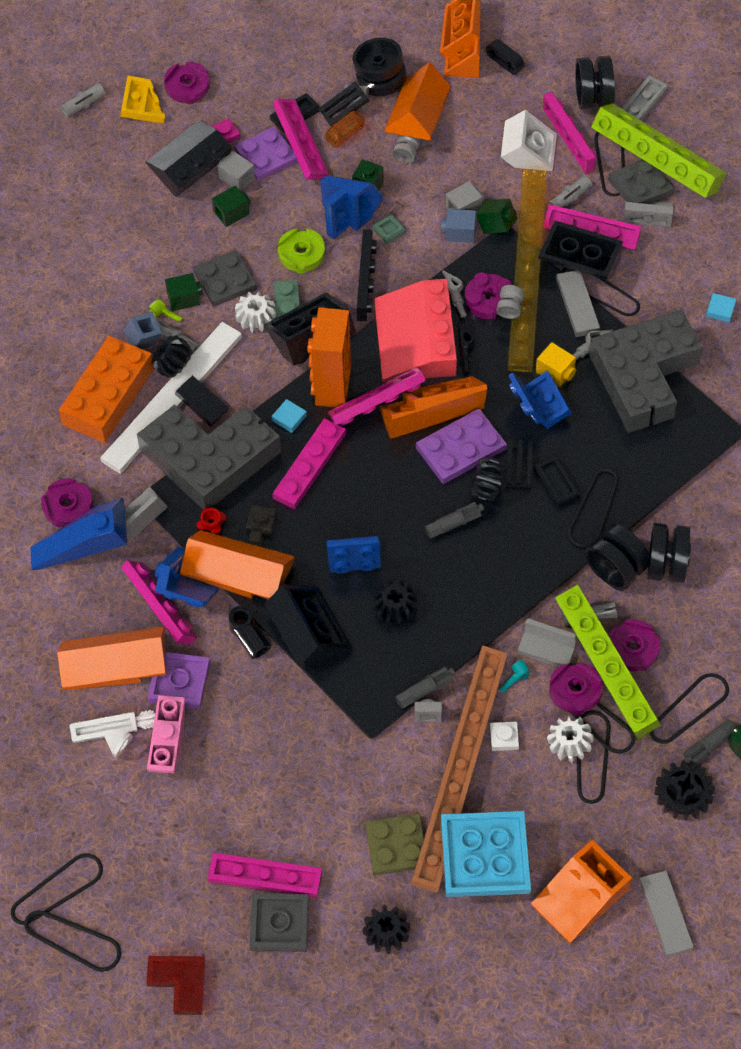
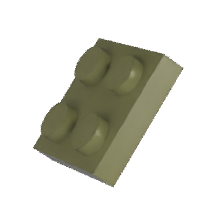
[365,814,424,876]

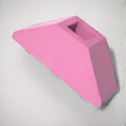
[147,695,185,774]

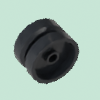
[352,37,407,96]
[575,55,615,109]
[647,523,691,583]
[584,524,651,591]

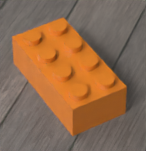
[308,308,352,407]
[59,335,154,443]

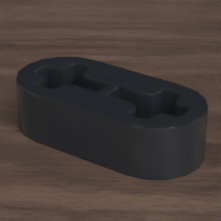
[486,39,525,75]

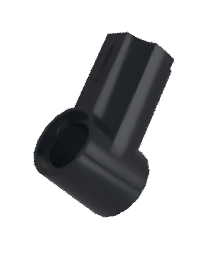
[229,606,271,659]

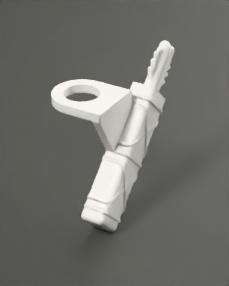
[70,710,155,759]

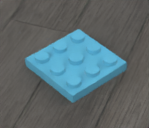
[441,811,531,897]

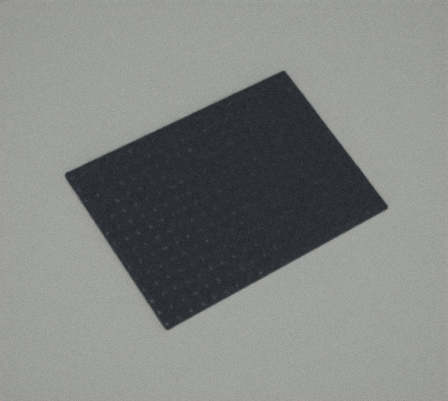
[138,227,741,739]

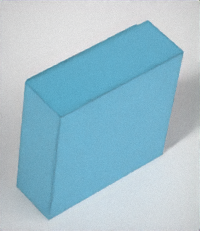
[706,293,736,323]
[271,399,307,433]

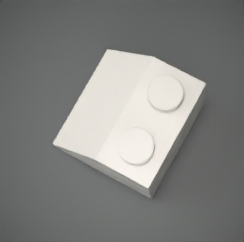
[501,110,557,171]

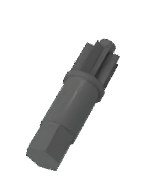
[424,502,484,538]
[395,667,455,709]
[683,719,736,766]

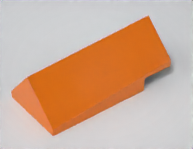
[439,0,480,78]
[385,62,450,140]
[380,376,487,439]
[180,530,295,599]
[57,627,166,690]

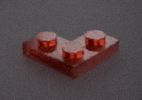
[146,956,206,1015]

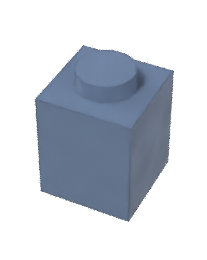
[441,209,476,243]
[123,312,162,349]

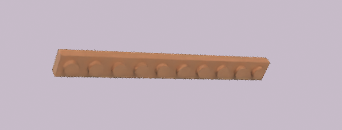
[410,645,508,893]

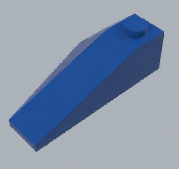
[30,498,127,570]

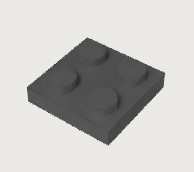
[608,160,674,204]
[193,250,257,307]
[250,894,309,952]

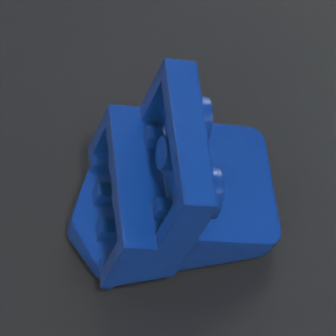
[320,176,383,239]

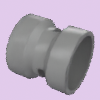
[392,135,421,164]
[496,285,525,319]

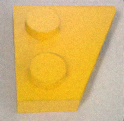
[120,76,165,123]

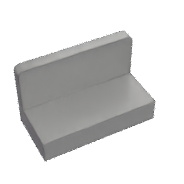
[623,201,673,227]
[125,486,168,540]
[517,619,577,667]

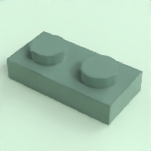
[273,280,300,318]

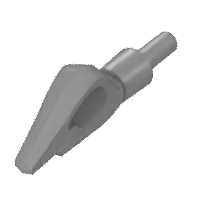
[442,271,466,318]
[573,330,613,360]

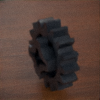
[654,761,715,820]

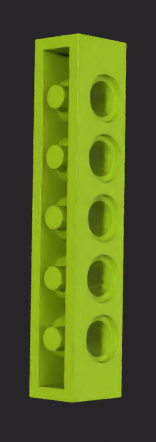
[591,103,727,198]
[555,585,661,739]

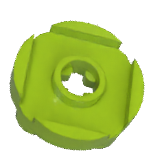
[278,229,325,274]

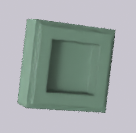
[372,214,406,245]

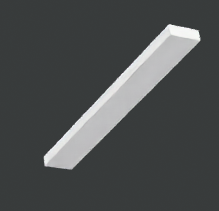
[100,322,242,474]

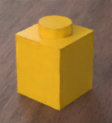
[536,342,576,387]

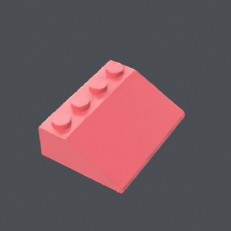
[374,279,457,382]

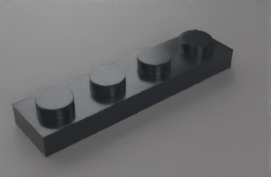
[357,230,377,321]

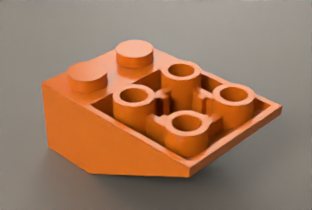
[531,839,632,944]

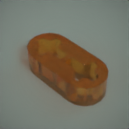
[325,111,365,148]

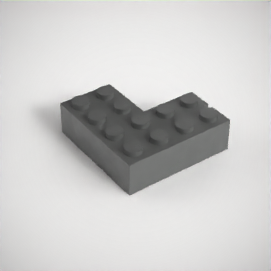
[589,309,703,433]
[137,404,281,509]

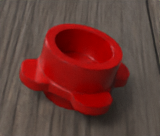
[197,508,226,534]

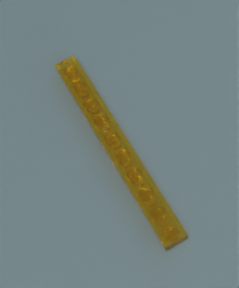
[508,169,547,372]

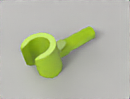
[149,300,183,323]

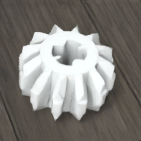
[235,291,276,333]
[547,715,594,763]

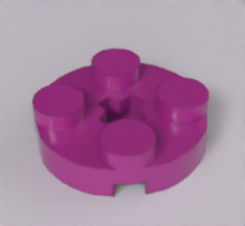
[164,62,210,104]
[465,272,512,319]
[41,478,93,527]
[608,620,660,671]
[549,663,603,716]

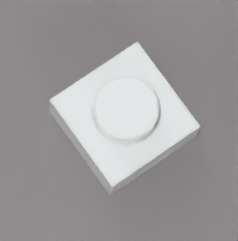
[490,722,519,751]

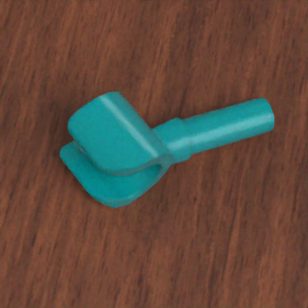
[499,660,529,693]

